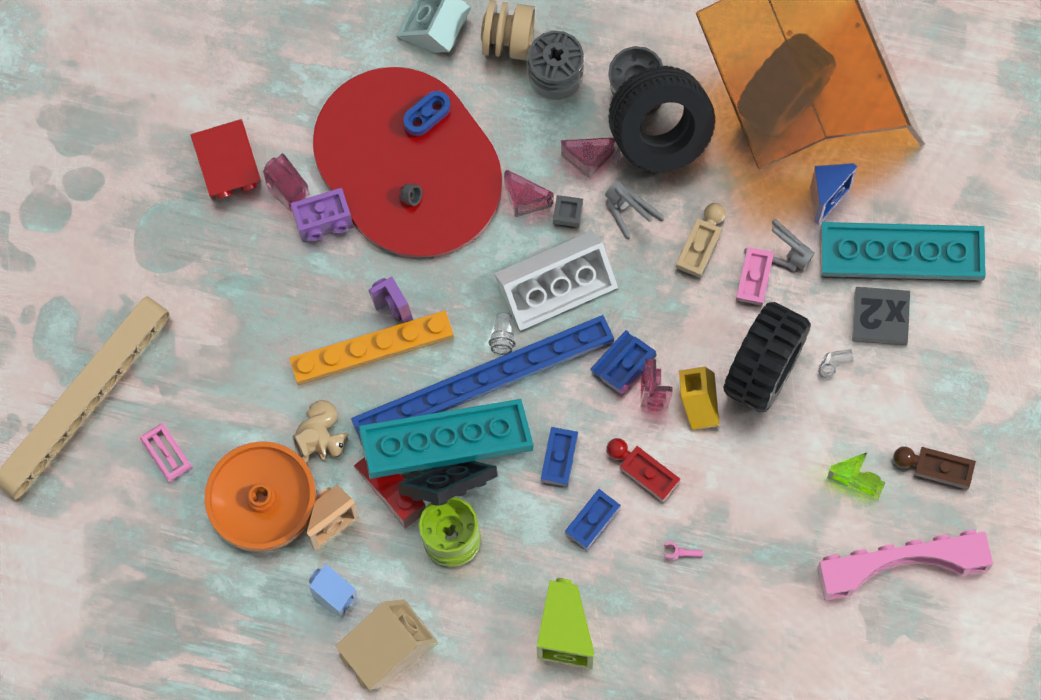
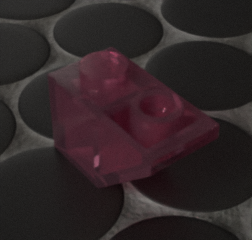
[263,153,310,212]

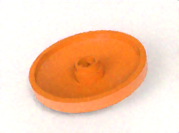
[204,441,317,552]

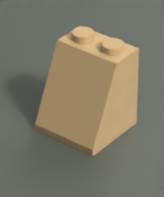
[335,599,439,690]

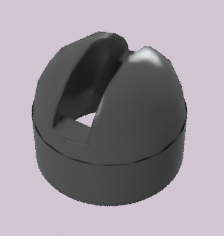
[399,183,422,206]

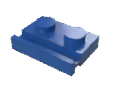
[590,330,657,395]

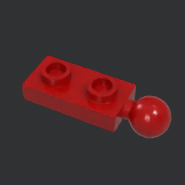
[606,438,681,502]

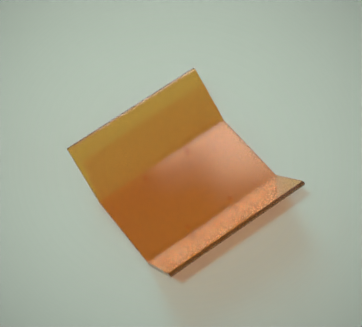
[696,0,925,169]

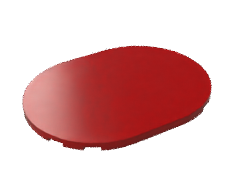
[313,67,502,259]

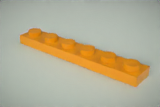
[289,310,454,386]

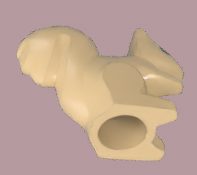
[292,400,349,463]

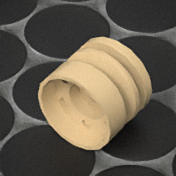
[481,0,535,61]

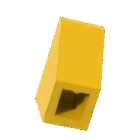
[679,366,720,430]

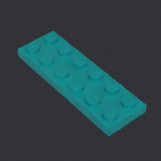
[821,222,986,280]
[359,399,534,479]

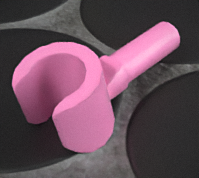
[664,542,703,562]

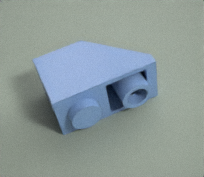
[309,564,357,618]

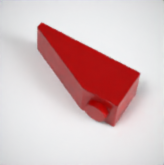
[354,457,426,529]

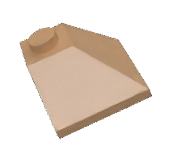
[307,485,359,551]

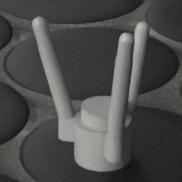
[605,181,664,238]
[744,219,815,272]

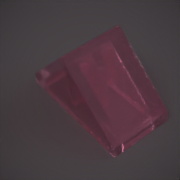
[561,137,615,179]
[504,169,554,217]

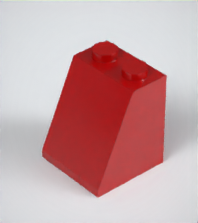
[190,119,261,200]

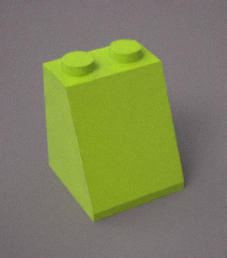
[537,578,594,669]

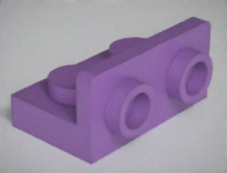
[290,188,353,242]
[368,277,413,323]

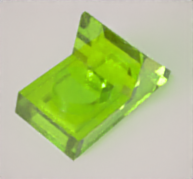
[827,452,885,499]

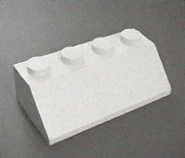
[494,231,618,331]

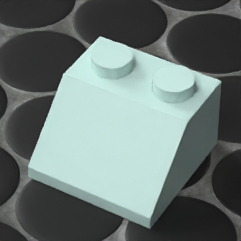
[396,0,471,53]

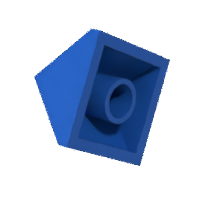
[810,163,858,225]

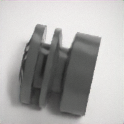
[528,30,584,100]
[608,46,663,112]

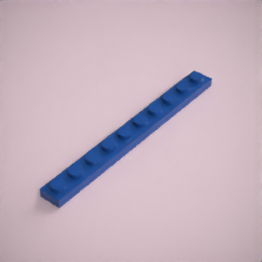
[351,315,614,445]

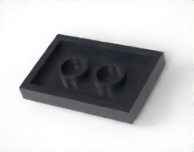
[398,461,498,506]

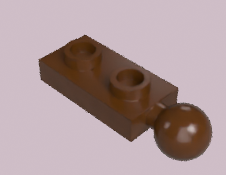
[893,446,976,490]

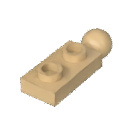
[676,203,725,278]

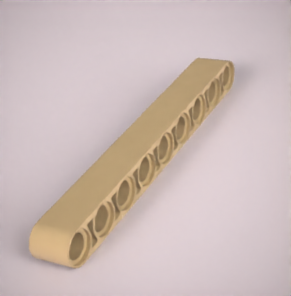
[0,296,170,500]

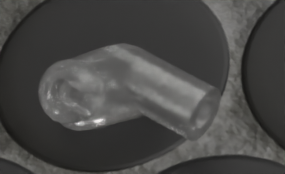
[818,349,853,379]

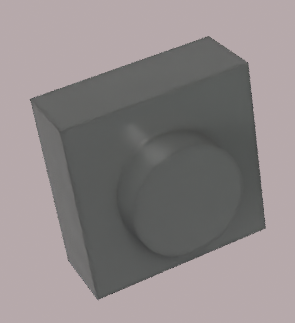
[553,195,583,227]

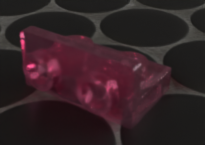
[640,359,673,411]

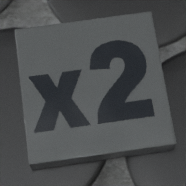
[852,287,910,345]

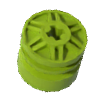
[419,497,481,567]

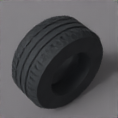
[608,66,716,173]

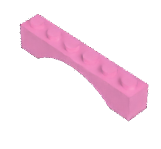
[817,530,993,600]

